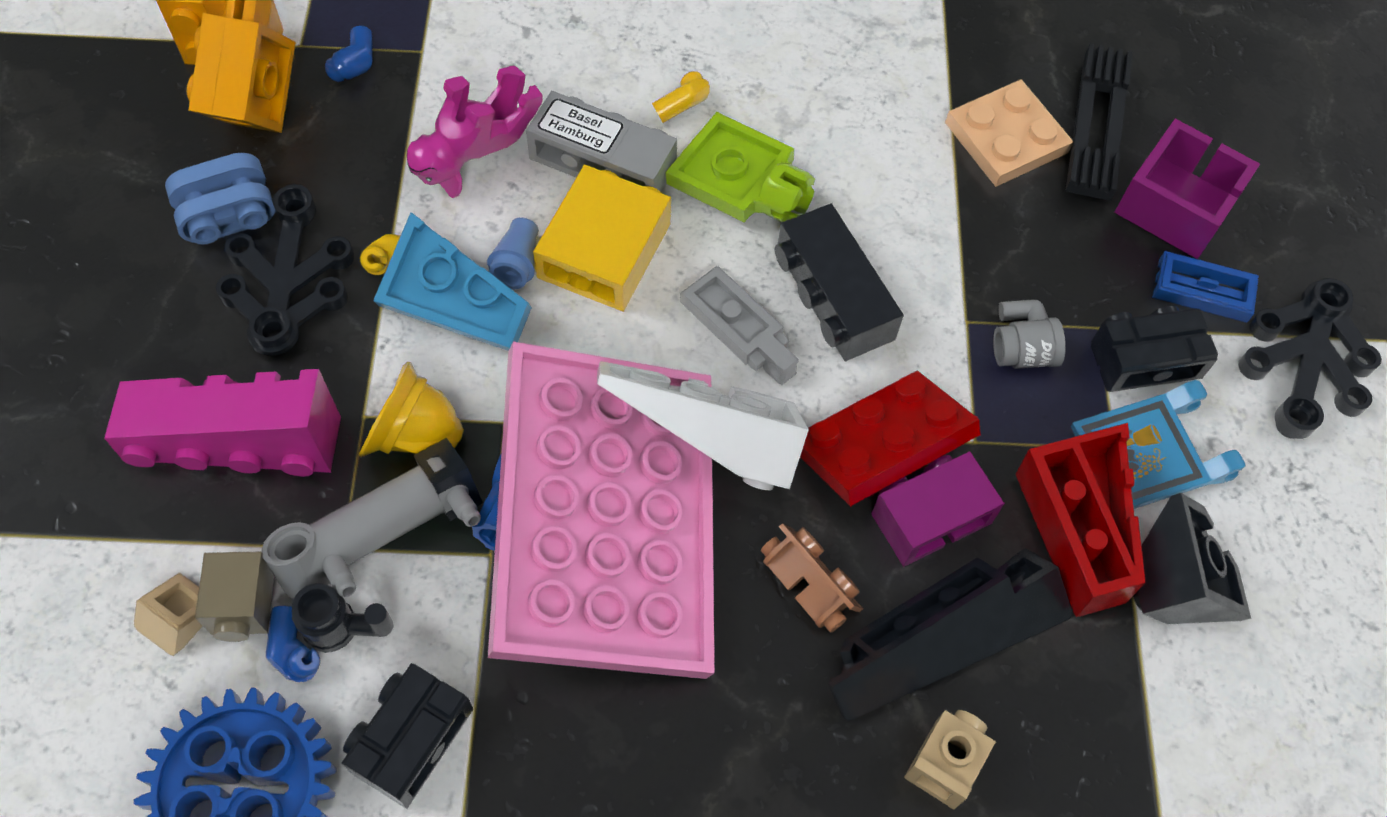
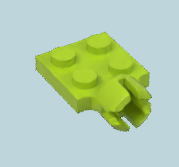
[665,112,815,223]

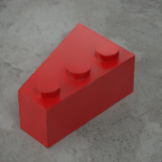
[1015,423,1145,617]

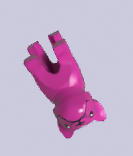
[407,66,543,198]

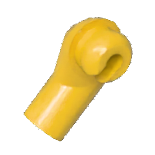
[652,71,710,123]
[360,234,401,275]

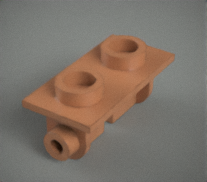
[761,523,863,633]

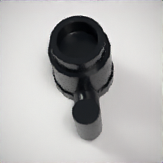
[292,584,393,653]

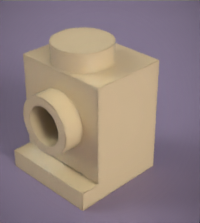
[904,710,996,810]

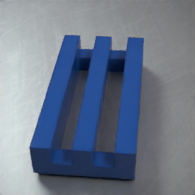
[1153,251,1259,323]

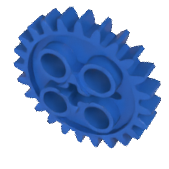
[134,687,337,817]

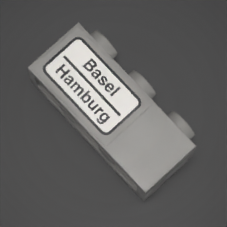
[526,90,677,192]

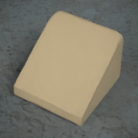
[134,573,202,656]

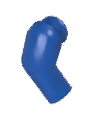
[325,26,373,82]
[265,606,320,682]

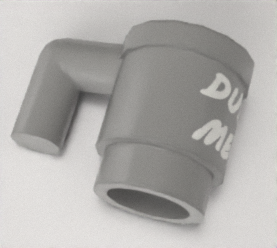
[993,299,1065,369]

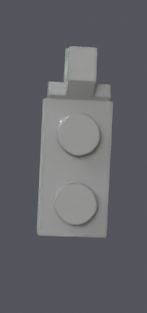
[680,266,799,385]

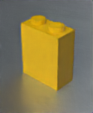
[533,164,671,312]

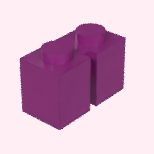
[872,451,1004,567]

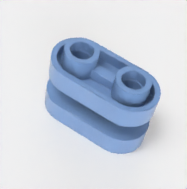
[165,153,275,244]

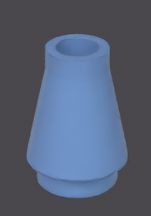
[487,218,539,290]

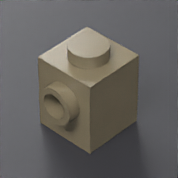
[195,551,274,642]

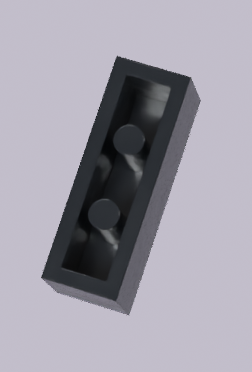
[775,203,904,362]

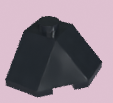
[1133,493,1251,624]

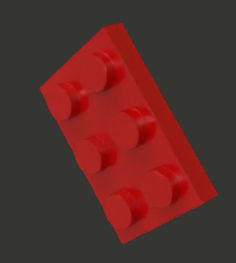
[800,370,981,506]

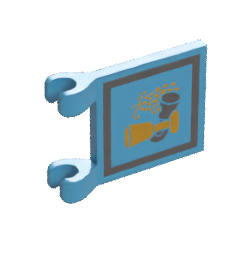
[1071,380,1246,509]

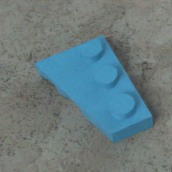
[373,212,532,351]

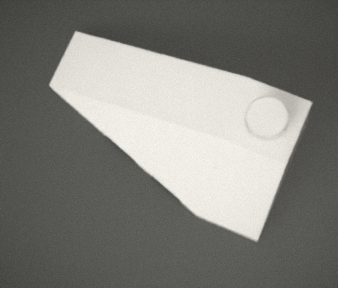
[597,361,809,490]

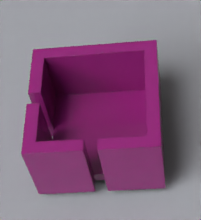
[1114,118,1260,259]

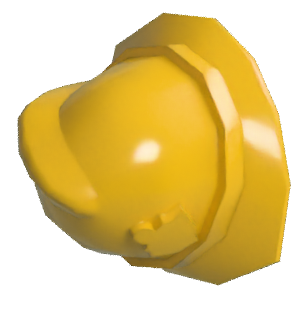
[358,361,464,457]

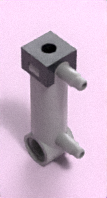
[261,438,483,599]

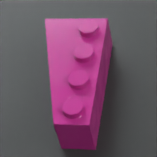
[104,369,341,476]

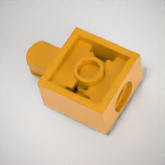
[187,0,296,133]

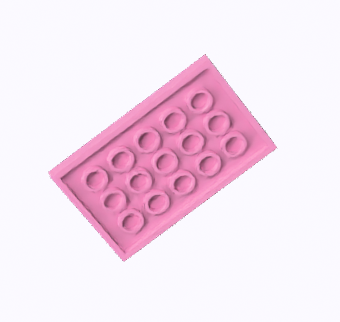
[488,341,715,679]

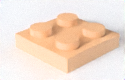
[945,79,1074,187]

